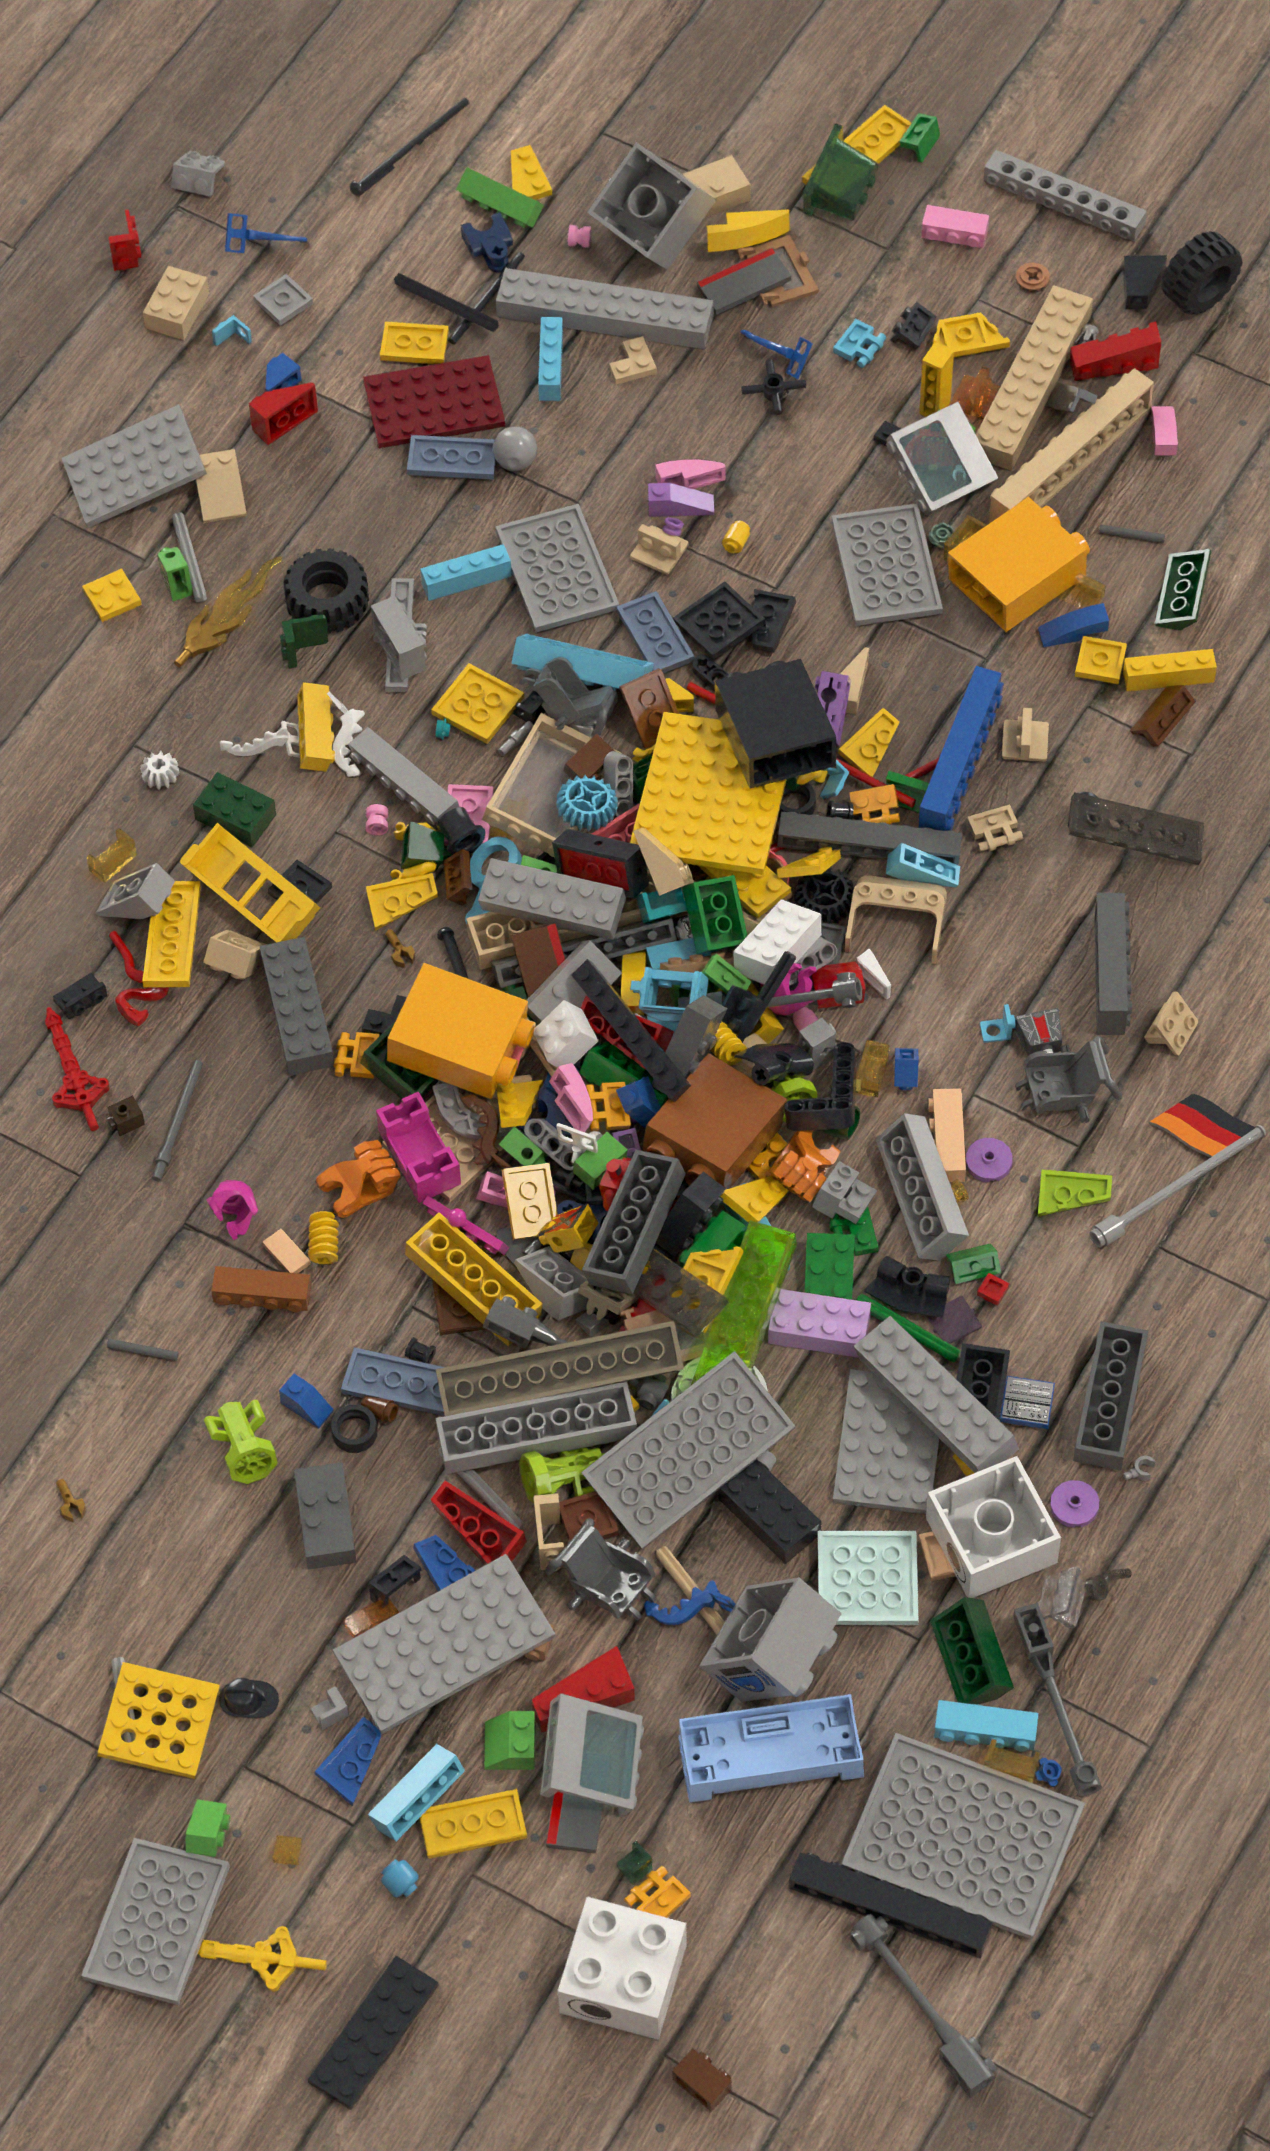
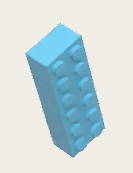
[511,634,654,691]

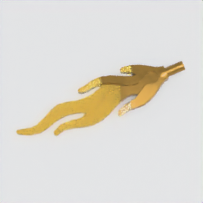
[174,556,282,668]

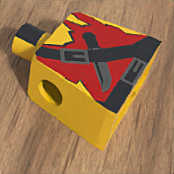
[539,1204,599,1253]

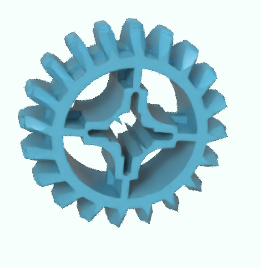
[556,775,618,832]

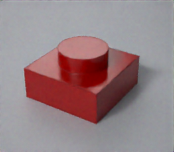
[977,1273,1010,1306]

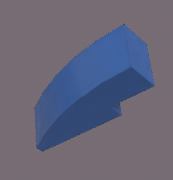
[1038,603,1109,648]

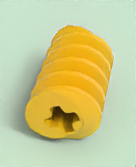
[710,1022,747,1066]
[308,1211,339,1264]

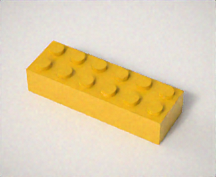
[405,1212,542,1346]

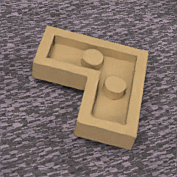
[609,336,657,385]

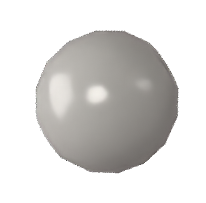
[493,426,537,471]

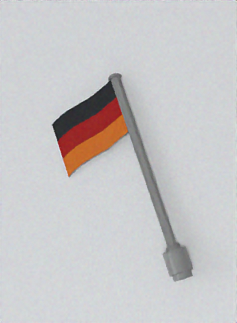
[1089,1094,1266,1248]

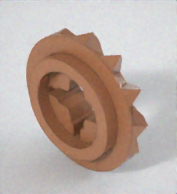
[1016,263,1050,292]

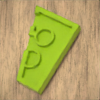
[1038,1169,1112,1217]

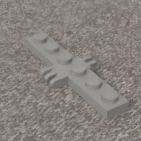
[373,578,427,692]

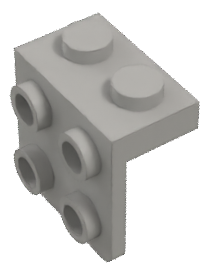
[171,151,225,197]

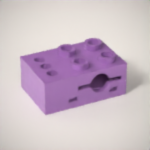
[815,671,851,747]

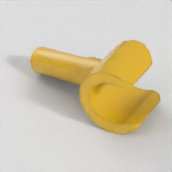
[632,745,655,762]

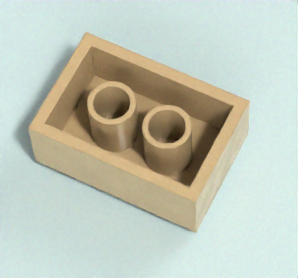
[143,266,209,340]

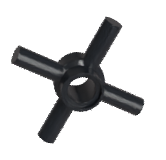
[741,359,806,415]

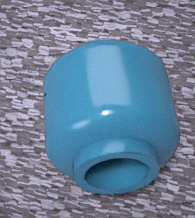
[381,1859,419,1898]

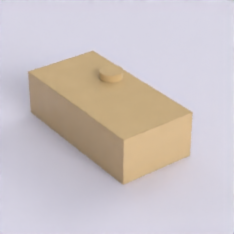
[682,155,750,218]

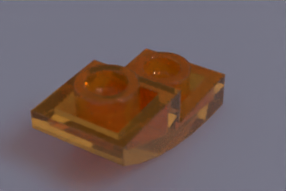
[343,1598,400,1638]

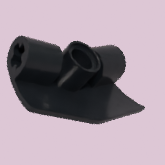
[734,1043,814,1085]
[864,1256,950,1318]

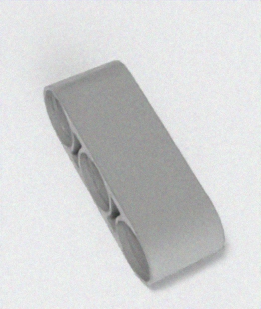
[604,751,633,817]
[789,936,837,985]
[524,1118,574,1170]

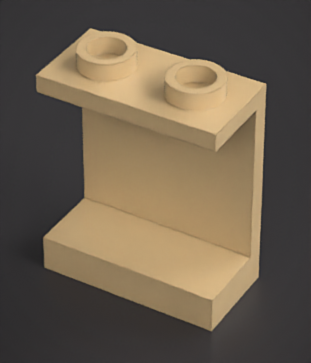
[534,1493,565,1571]

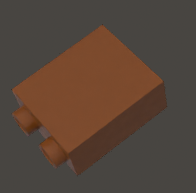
[642,1053,787,1189]

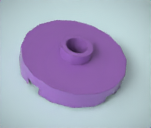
[966,1138,1012,1182]
[1050,1480,1099,1528]

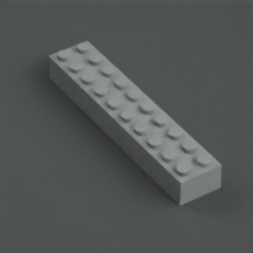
[496,268,713,349]

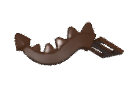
[461,1094,511,1170]

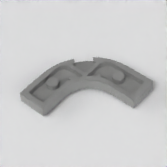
[432,1083,518,1140]

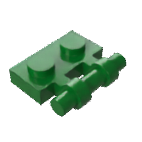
[829,1207,879,1256]

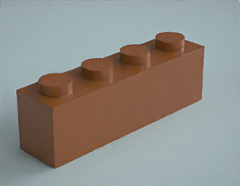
[211,1266,312,1312]

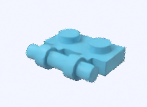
[833,319,886,368]

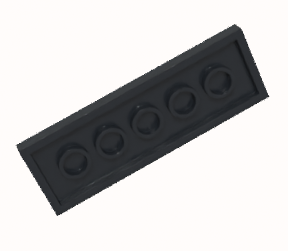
[308,1956,439,2110]

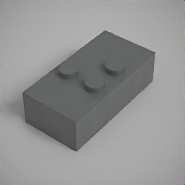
[651,995,727,1094]
[294,1462,357,1570]

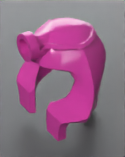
[760,963,817,1015]
[206,1180,258,1240]

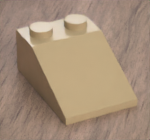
[195,449,247,523]
[633,828,692,896]

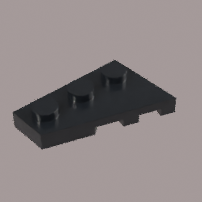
[752,589,796,653]

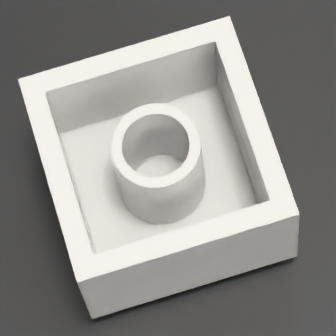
[534,1000,598,1067]

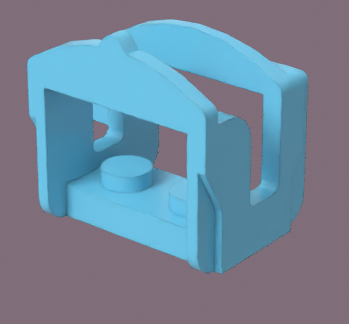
[630,967,709,1032]

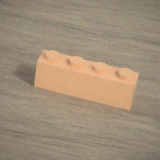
[928,1089,966,1182]

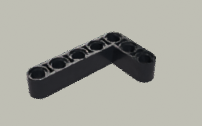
[784,1042,856,1131]

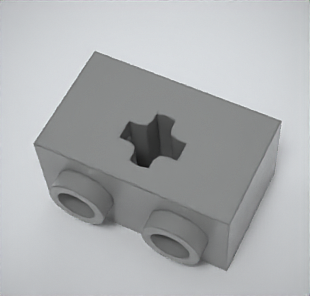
[799,1018,836,1070]

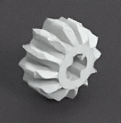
[140,751,179,790]

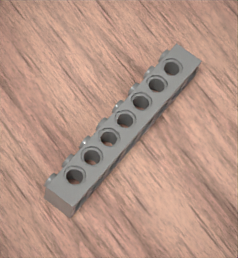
[984,150,1147,242]

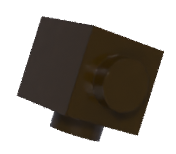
[106,1095,145,1136]

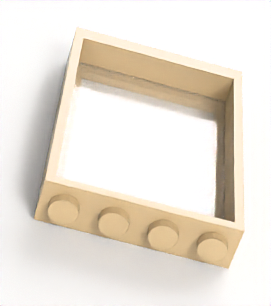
[482,713,621,857]

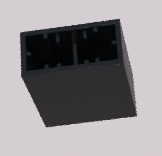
[715,659,836,789]

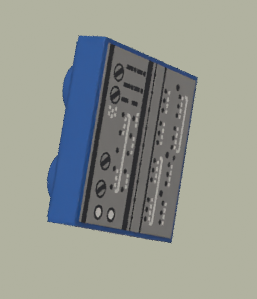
[1000,1376,1055,1429]

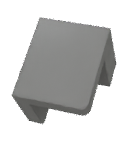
[311,1686,349,1730]

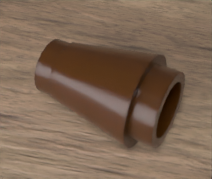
[361,1396,399,1423]

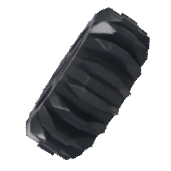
[794,867,855,924]

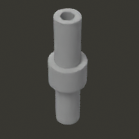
[498,721,534,756]

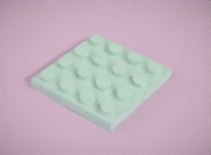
[818,1531,918,1625]

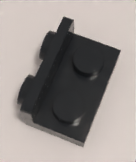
[890,302,937,350]
[53,973,107,1020]
[722,985,763,1043]

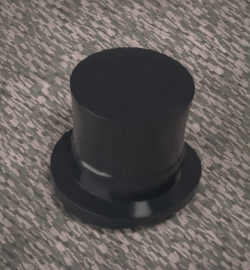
[437,807,486,855]

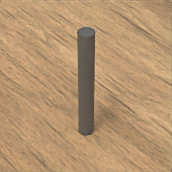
[1099,524,1165,543]
[107,1339,179,1361]

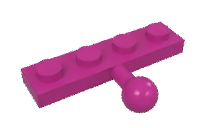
[423,1195,510,1255]

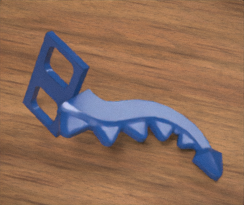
[225,213,308,253]
[741,330,813,379]
[645,1580,735,1625]

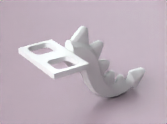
[327,692,365,777]
[220,721,300,758]
[556,1123,603,1164]

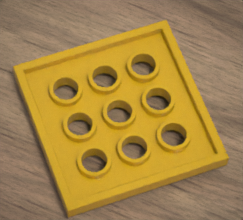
[97,1662,220,1779]

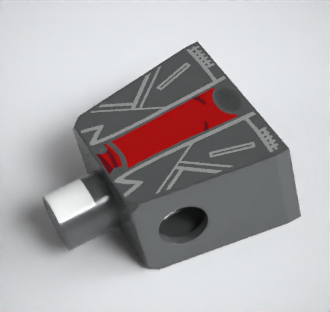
[1014,1008,1062,1056]

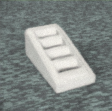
[856,949,891,999]

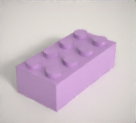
[768,1288,871,1357]

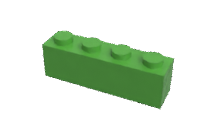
[456,167,544,228]

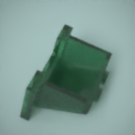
[803,123,878,221]

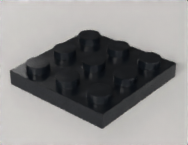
[673,581,766,660]

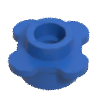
[1035,1758,1062,1787]

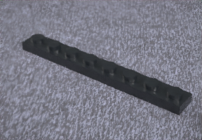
[571,959,692,1102]

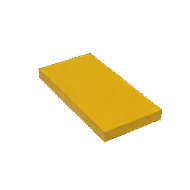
[420,1789,527,1859]

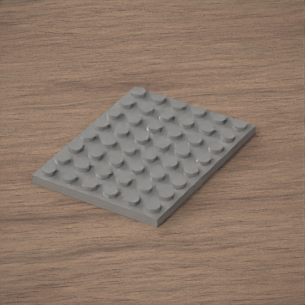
[841,1733,1085,1940]

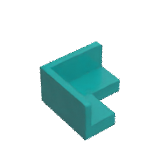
[636,887,687,923]

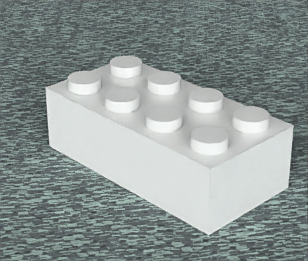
[733,899,821,984]

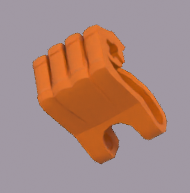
[769,1130,840,1202]
[316,1140,400,1218]

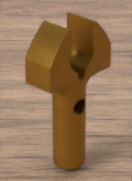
[385,929,415,968]
[56,1479,86,1522]

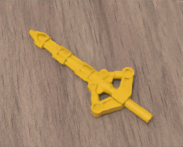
[198,1926,327,1992]

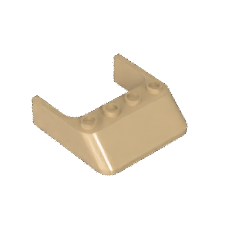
[845,876,947,964]

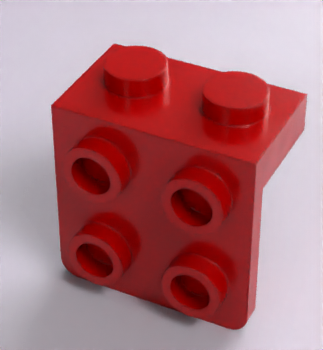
[108,209,142,271]

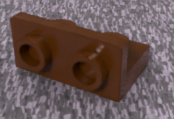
[444,849,472,906]

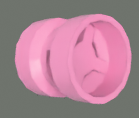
[568,225,591,248]
[366,804,388,835]

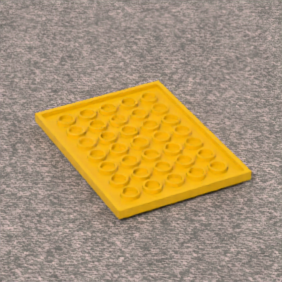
[630,712,787,875]

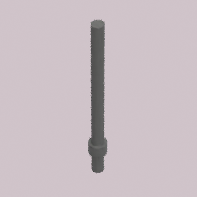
[152,1060,203,1182]

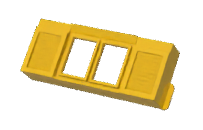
[180,823,321,943]

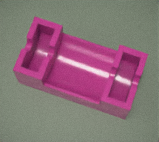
[376,1092,461,1203]

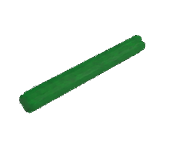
[856,1294,960,1362]

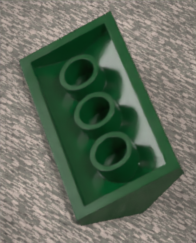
[1155,549,1211,631]

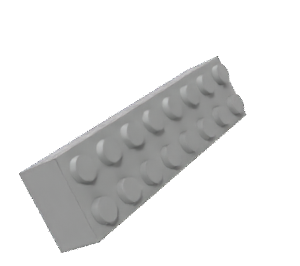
[854,1316,1019,1473]
[436,1381,637,1474]

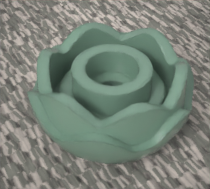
[929,523,956,548]

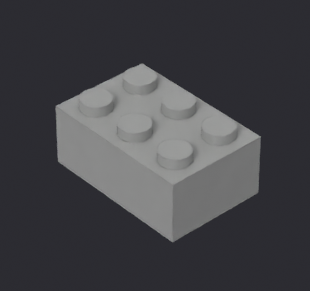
[371,596,427,680]

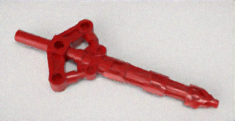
[45,1007,110,1131]

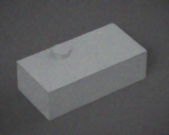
[527,940,622,1024]

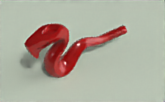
[109,931,169,1026]

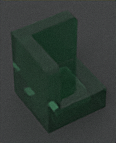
[617,1841,653,1885]

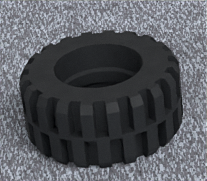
[1161,231,1243,315]
[284,548,369,634]

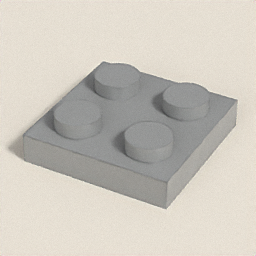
[253,274,313,326]

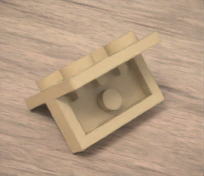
[630,524,688,575]
[1002,708,1049,761]
[1144,992,1198,1055]

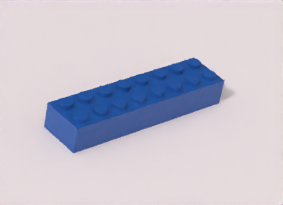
[919,666,1004,831]

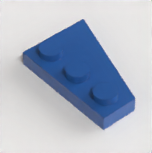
[413,1535,475,1591]
[314,1717,382,1806]

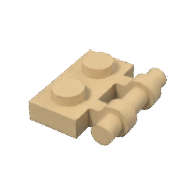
[967,805,1023,852]

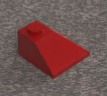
[811,961,866,1009]

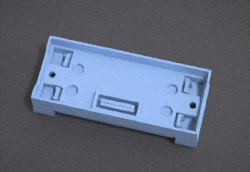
[678,1694,864,1803]

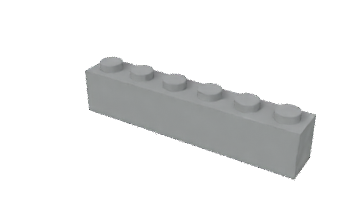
[348,727,459,826]

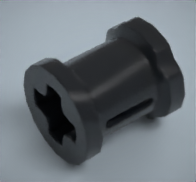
[826,800,854,820]
[405,1337,436,1364]

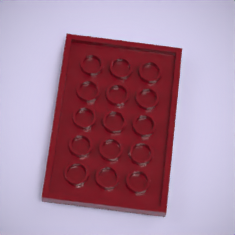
[363,355,506,449]

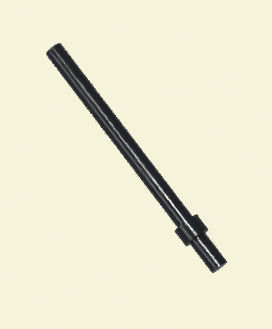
[448,252,525,345]

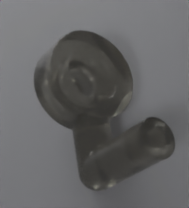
[1084,1568,1132,1601]

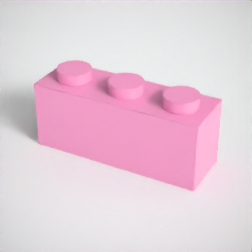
[921,205,989,248]

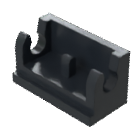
[513,691,546,725]
[369,1555,422,1608]

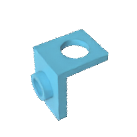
[212,315,252,346]
[820,759,849,799]
[980,1004,1016,1043]

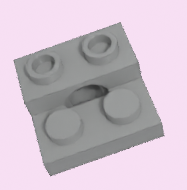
[812,1161,877,1224]

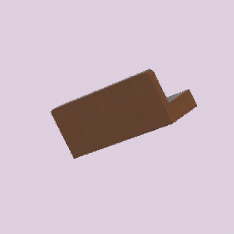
[1130,685,1196,747]

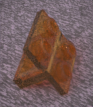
[950,366,1001,420]

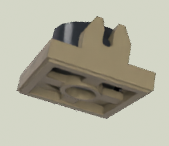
[578,1281,641,1320]

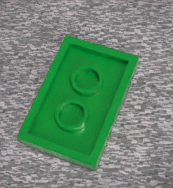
[805,1233,855,1300]

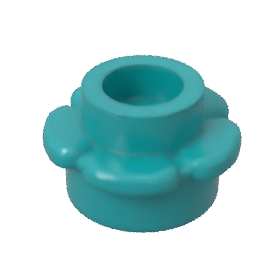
[435,718,451,740]

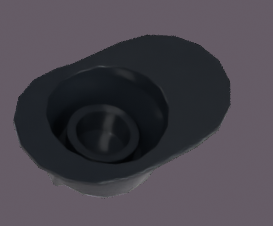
[219,1678,279,1718]

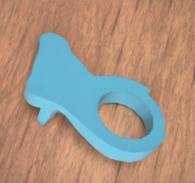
[465,837,522,924]

